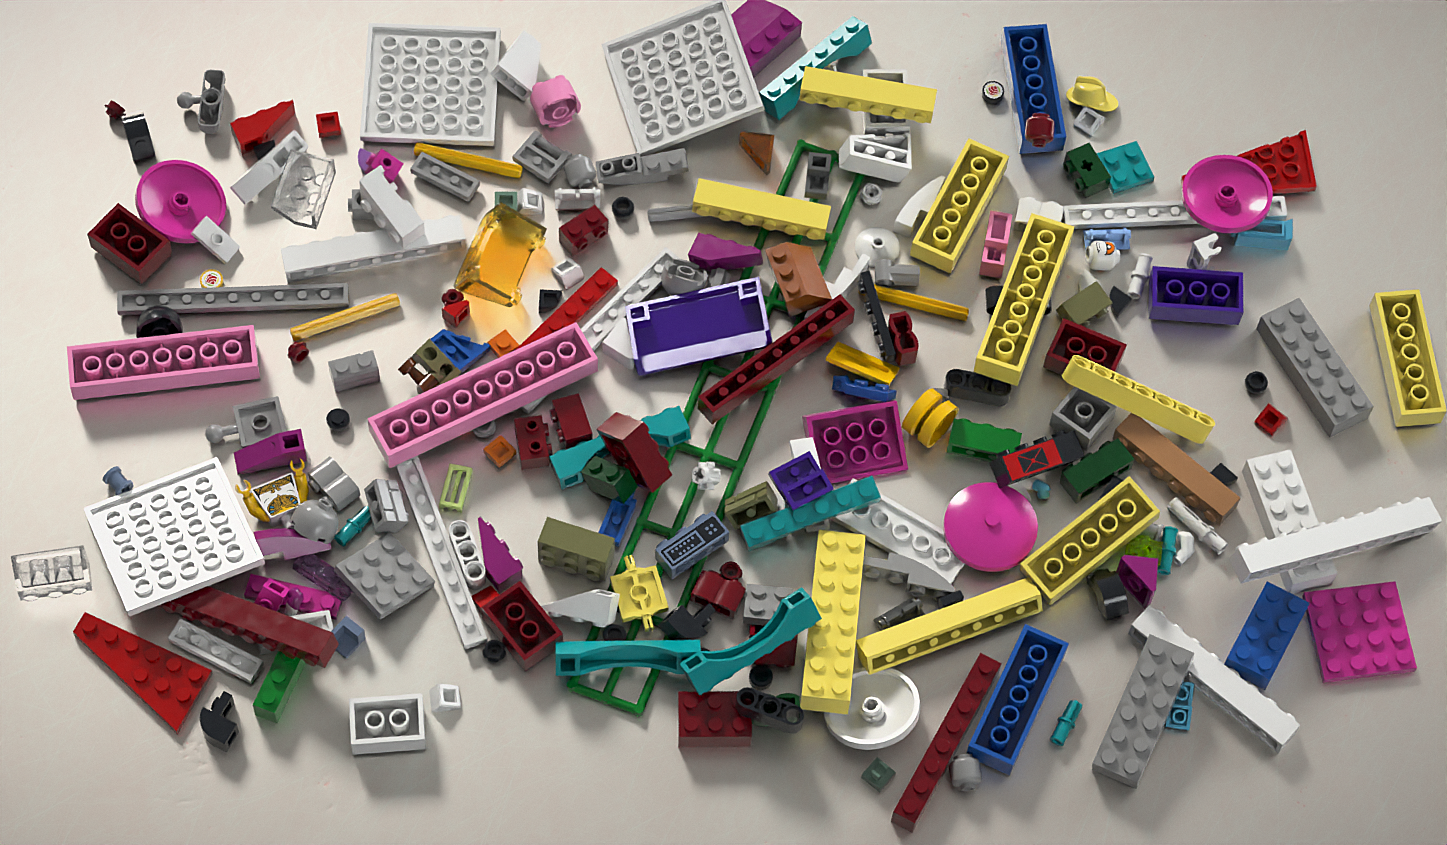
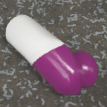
[284,588,304,616]

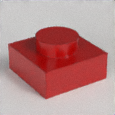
[316,111,341,138]

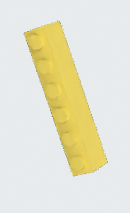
[800,66,937,123]
[692,178,831,240]

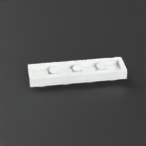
[168,618,264,684]

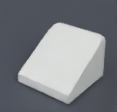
[1073,106,1105,136]
[517,188,543,215]
[551,258,584,289]
[429,684,461,712]

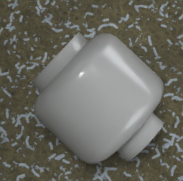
[564,154,596,189]
[949,754,982,791]

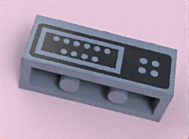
[655,511,729,579]

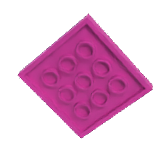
[1302,581,1417,683]

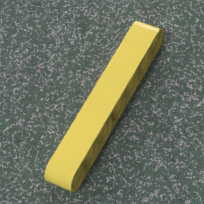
[1062,355,1215,444]

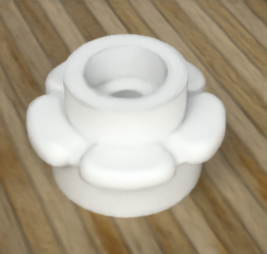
[860,183,882,205]

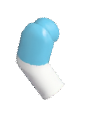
[1018,478,1051,499]

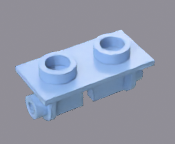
[1083,228,1131,251]

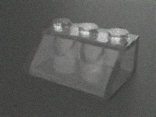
[271,149,336,230]
[11,545,92,602]

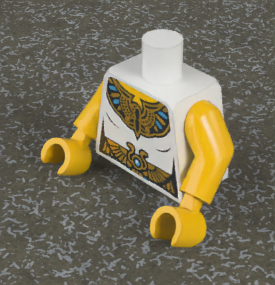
[235,458,309,529]

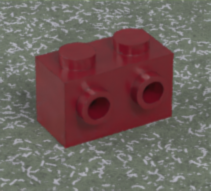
[559,204,608,257]
[549,393,593,450]
[514,415,553,470]

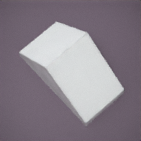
[602,318,634,369]

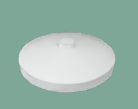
[824,667,920,750]

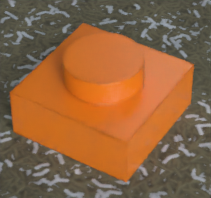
[487,329,519,358]
[483,435,516,468]

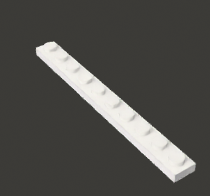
[1063,196,1287,229]
[520,247,680,414]
[396,456,488,649]

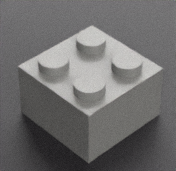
[1049,386,1117,451]

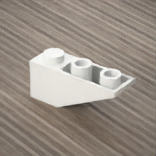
[541,589,620,627]

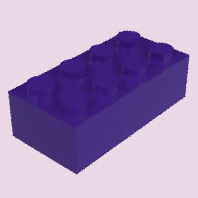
[1148,266,1244,325]

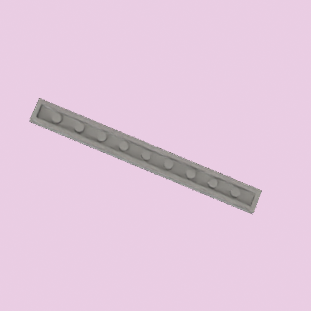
[117,283,349,315]

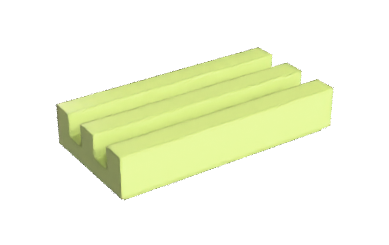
[439,463,473,513]

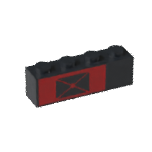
[989,430,1085,488]

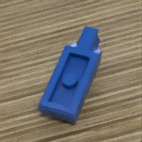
[832,375,897,402]
[598,490,637,547]

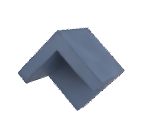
[331,616,366,658]

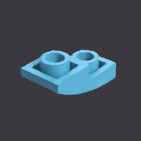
[1165,682,1195,730]

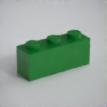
[946,418,1022,462]
[253,651,306,723]

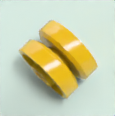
[902,388,959,448]

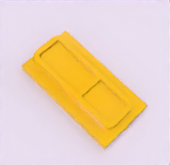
[825,341,900,386]

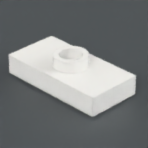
[191,216,241,264]

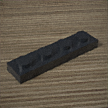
[857,271,896,363]

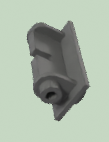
[873,597,925,631]

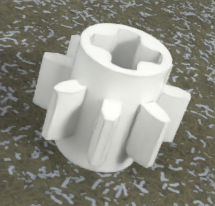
[692,462,721,490]

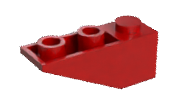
[230,99,296,155]

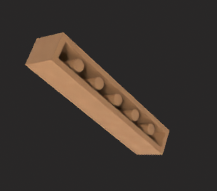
[1112,413,1241,526]

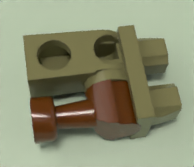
[398,338,461,394]

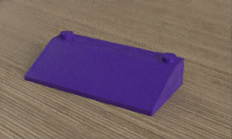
[625,277,773,376]

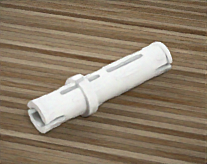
[1167,497,1228,555]

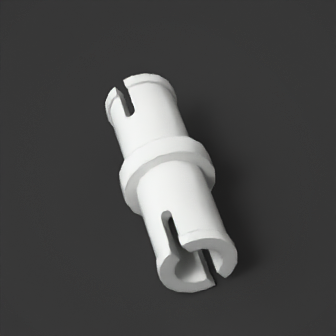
[1127,253,1153,300]

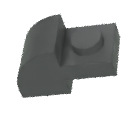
[804,152,831,200]

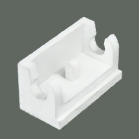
[1186,233,1221,270]

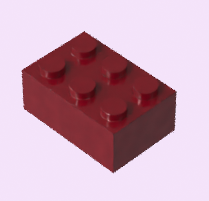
[87,203,172,285]
[1043,318,1127,375]
[596,412,672,493]
[481,581,563,671]
[678,691,752,747]

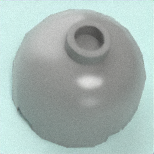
[661,259,708,296]
[289,499,338,544]

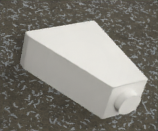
[490,30,541,102]

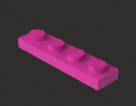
[244,574,343,620]

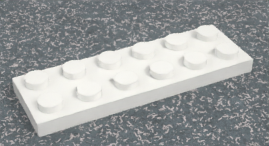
[830,478,965,585]

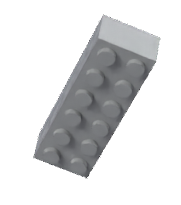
[1256,298,1374,437]
[1092,634,1194,789]

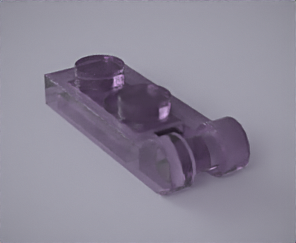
[292,554,354,601]

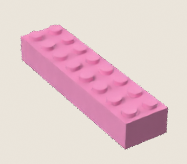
[67,325,260,400]

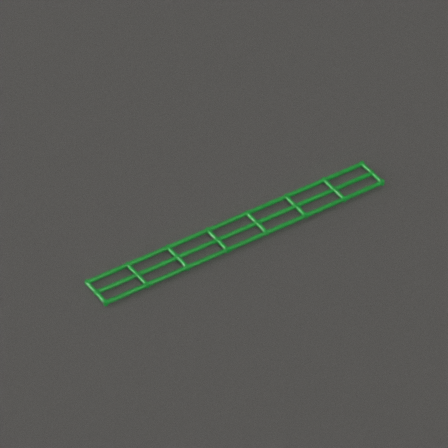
[567,139,865,717]

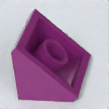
[1116,555,1158,609]

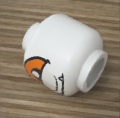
[1085,241,1120,271]

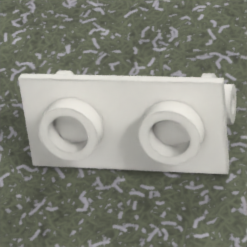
[555,187,600,210]

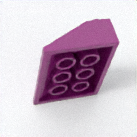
[731,0,802,78]

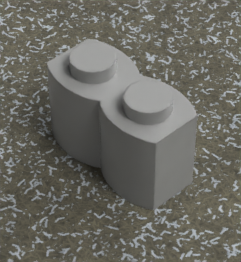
[308,456,360,512]

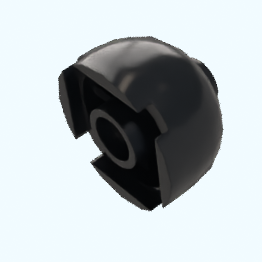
[136,305,183,338]

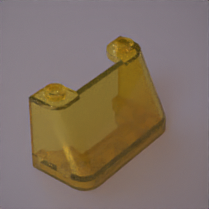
[453,202,547,308]

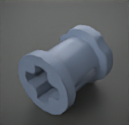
[102,466,134,496]

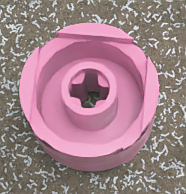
[530,75,581,128]

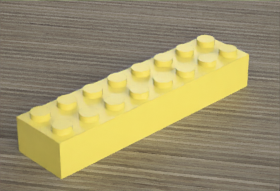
[974,213,1074,386]
[800,530,866,715]

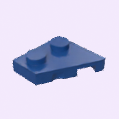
[431,329,491,375]

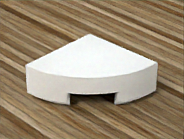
[1079,269,1102,292]

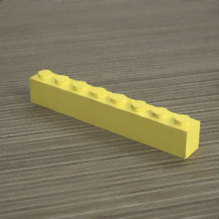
[856,577,1043,675]

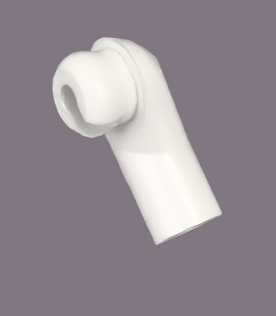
[1173,531,1194,566]

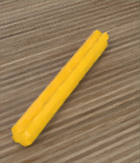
[414,142,523,178]
[858,284,969,321]
[290,293,400,341]

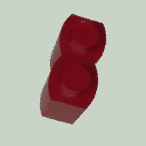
[888,311,919,366]
[690,570,746,619]

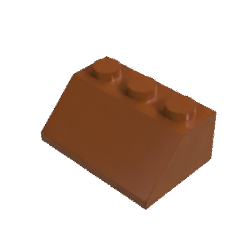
[765,242,832,317]

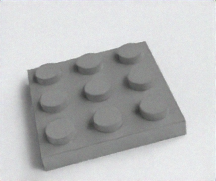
[334,532,435,620]

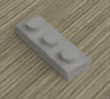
[410,152,480,202]

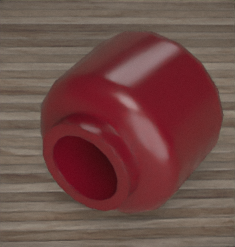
[1025,113,1055,147]

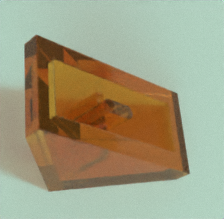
[739,131,774,175]

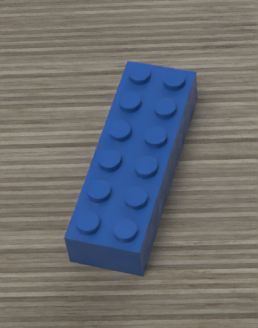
[1001,24,1066,154]
[966,624,1069,775]

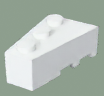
[839,132,912,183]
[359,165,425,249]

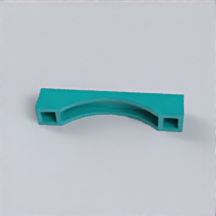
[759,16,872,120]
[549,406,691,490]
[740,476,881,552]
[679,587,822,695]
[556,640,701,676]

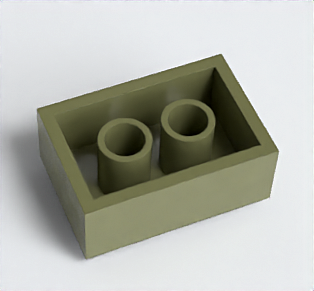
[538,517,615,582]

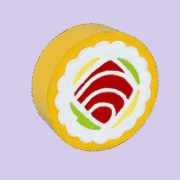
[200,269,224,288]

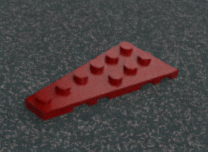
[1180,130,1317,194]
[73,612,213,735]

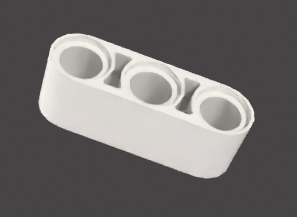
[449,520,486,590]

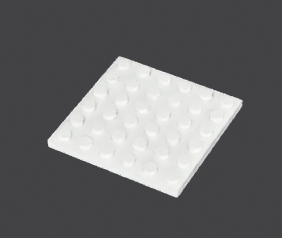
[601,0,765,157]
[360,23,501,146]
[84,457,265,617]

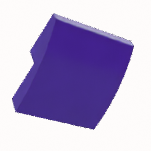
[768,451,834,511]

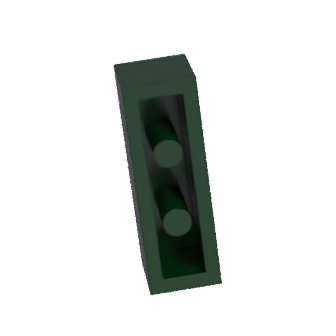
[1059,438,1135,503]

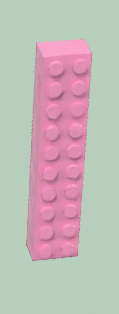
[367,322,598,468]

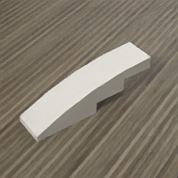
[804,254,870,320]

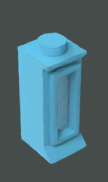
[1231,219,1293,250]

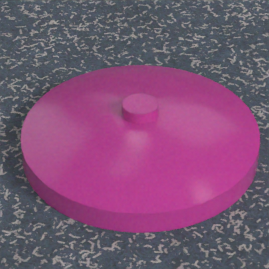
[1182,155,1273,233]
[135,160,226,243]
[943,482,1038,572]

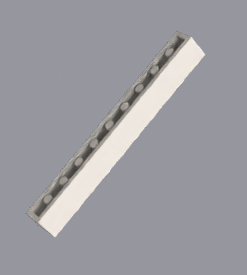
[1229,497,1442,583]

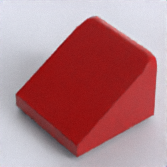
[442,300,470,327]
[1254,403,1288,436]
[471,585,499,615]

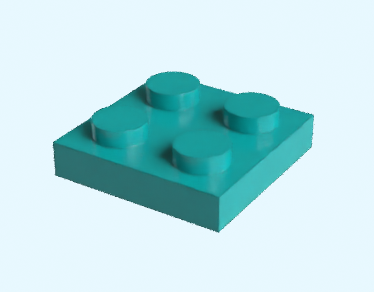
[1096,141,1154,194]

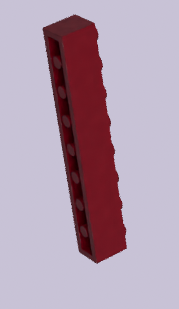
[697,294,855,425]
[161,586,339,668]
[891,653,1002,833]

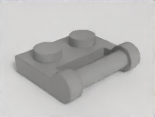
[512,131,572,184]

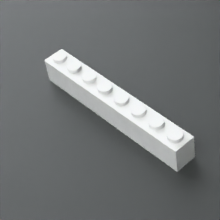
[281,215,466,283]
[1128,605,1300,753]

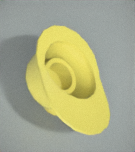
[1066,76,1118,112]

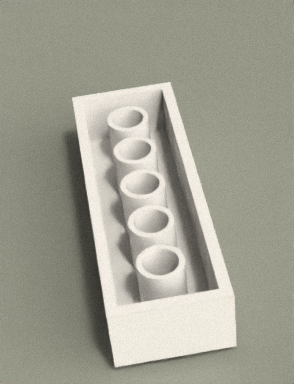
[1242,449,1337,594]

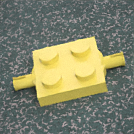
[610,555,669,632]

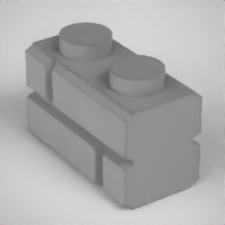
[328,350,380,392]
[364,479,409,533]

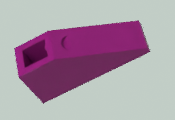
[688,232,763,272]
[234,429,307,475]
[478,516,523,594]

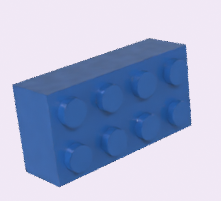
[1224,581,1310,690]

